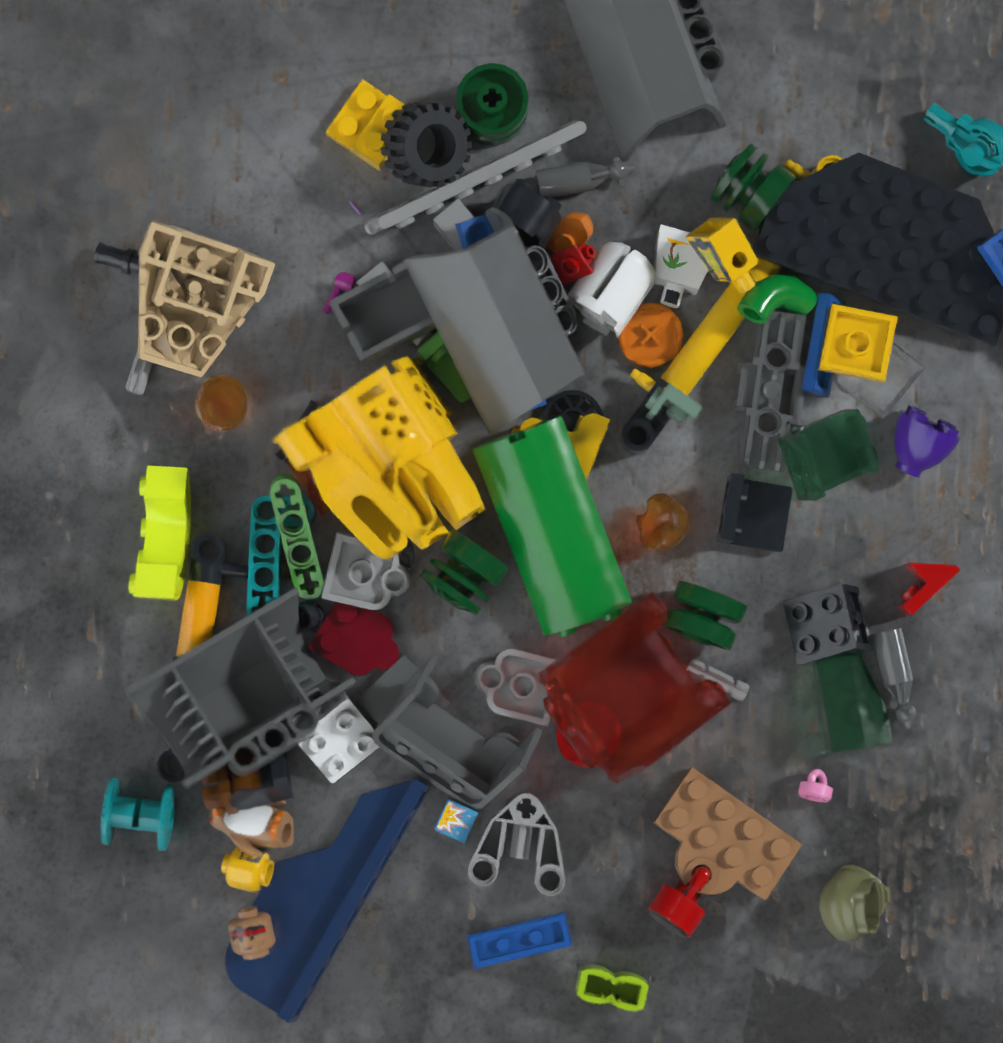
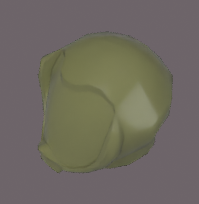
[819,865,891,942]

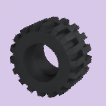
[381,102,472,188]

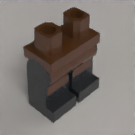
[201,732,294,815]

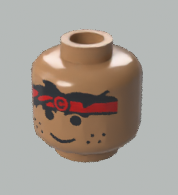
[228,906,275,960]

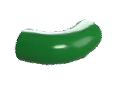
[737,274,818,324]

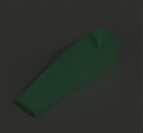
[813,652,893,752]

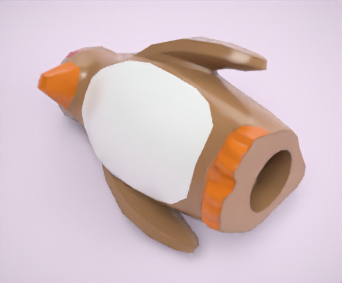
[209,800,294,858]

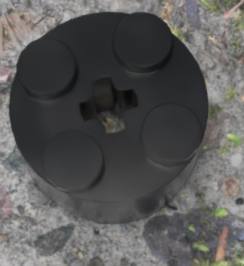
[492,179,562,249]

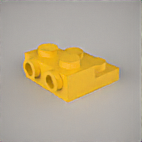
[326,79,405,171]

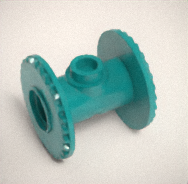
[100,778,176,851]

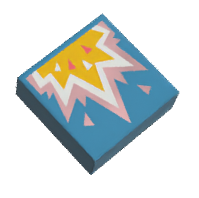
[434,798,479,843]

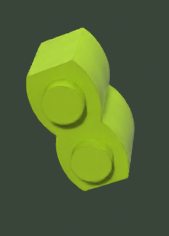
[575,964,649,1011]

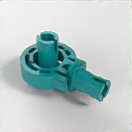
[923,103,1003,177]

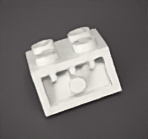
[293,691,379,783]

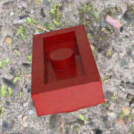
[897,563,960,616]

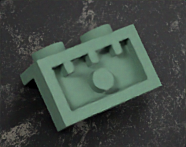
[645,384,703,424]

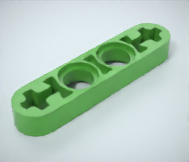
[270,474,324,600]

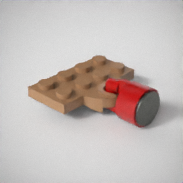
[648,767,802,938]

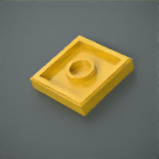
[818,304,898,383]

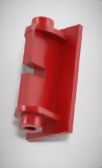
[549,244,596,286]

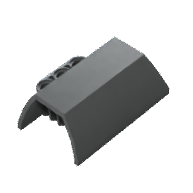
[564,0,726,162]
[403,208,585,433]
[125,588,357,789]

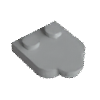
[321,532,410,610]
[474,649,564,726]

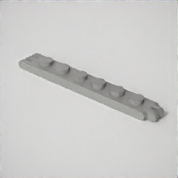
[364,120,586,234]

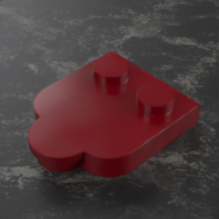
[308,602,399,676]

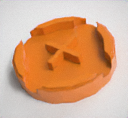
[618,302,684,369]

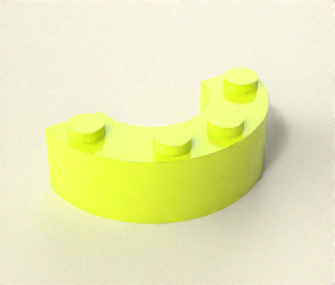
[129,465,191,600]

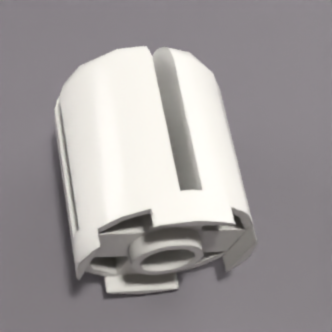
[567,242,656,338]

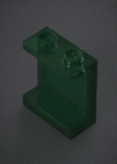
[777,409,880,501]

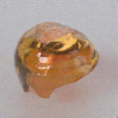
[195,374,248,432]
[636,493,690,552]

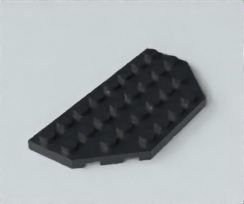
[752,152,1003,347]

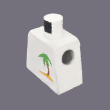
[653,224,708,308]

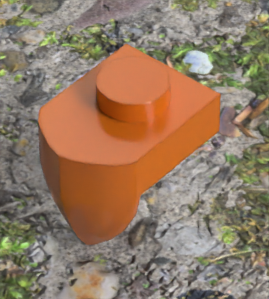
[546,212,594,253]

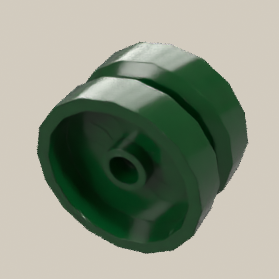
[456,63,529,146]
[662,580,748,651]

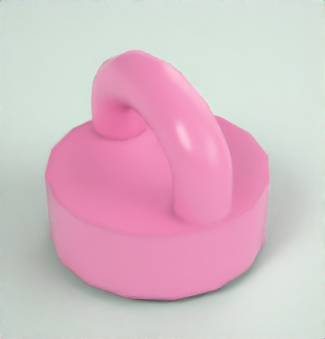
[798,769,833,803]

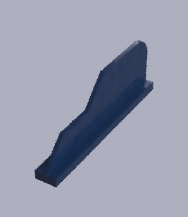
[225,778,431,1023]

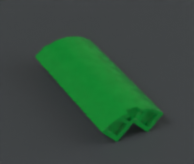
[472,416,632,637]

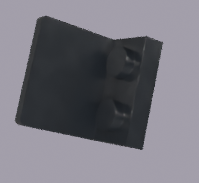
[717,473,793,552]
[783,583,873,665]

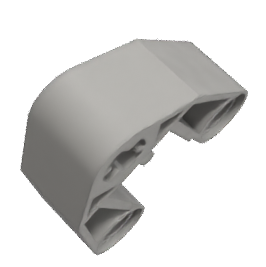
[468,792,565,896]

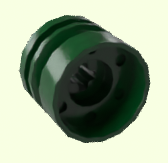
[710,143,797,233]
[420,529,509,616]

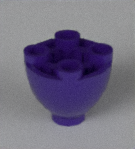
[894,405,961,478]

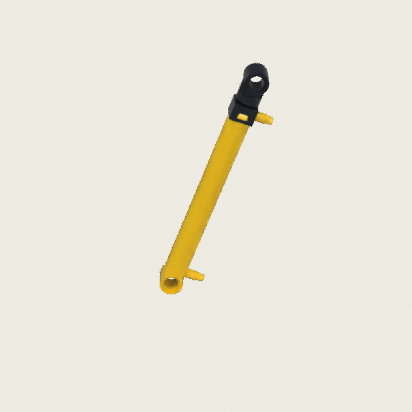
[620,155,843,455]

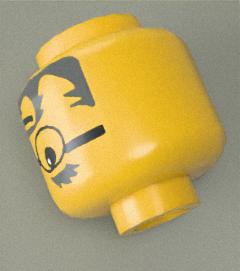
[221,847,274,893]

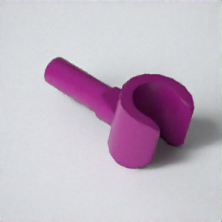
[322,272,356,314]

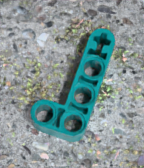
[247,495,317,616]

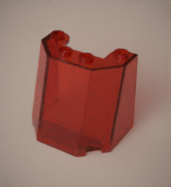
[538,592,731,784]

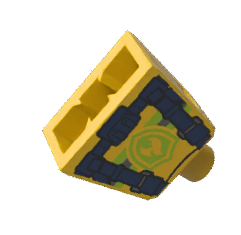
[685,218,758,294]

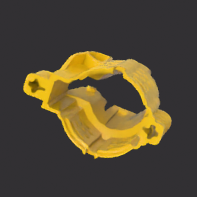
[273,357,485,559]

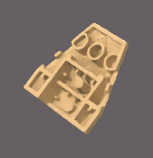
[138,221,276,378]

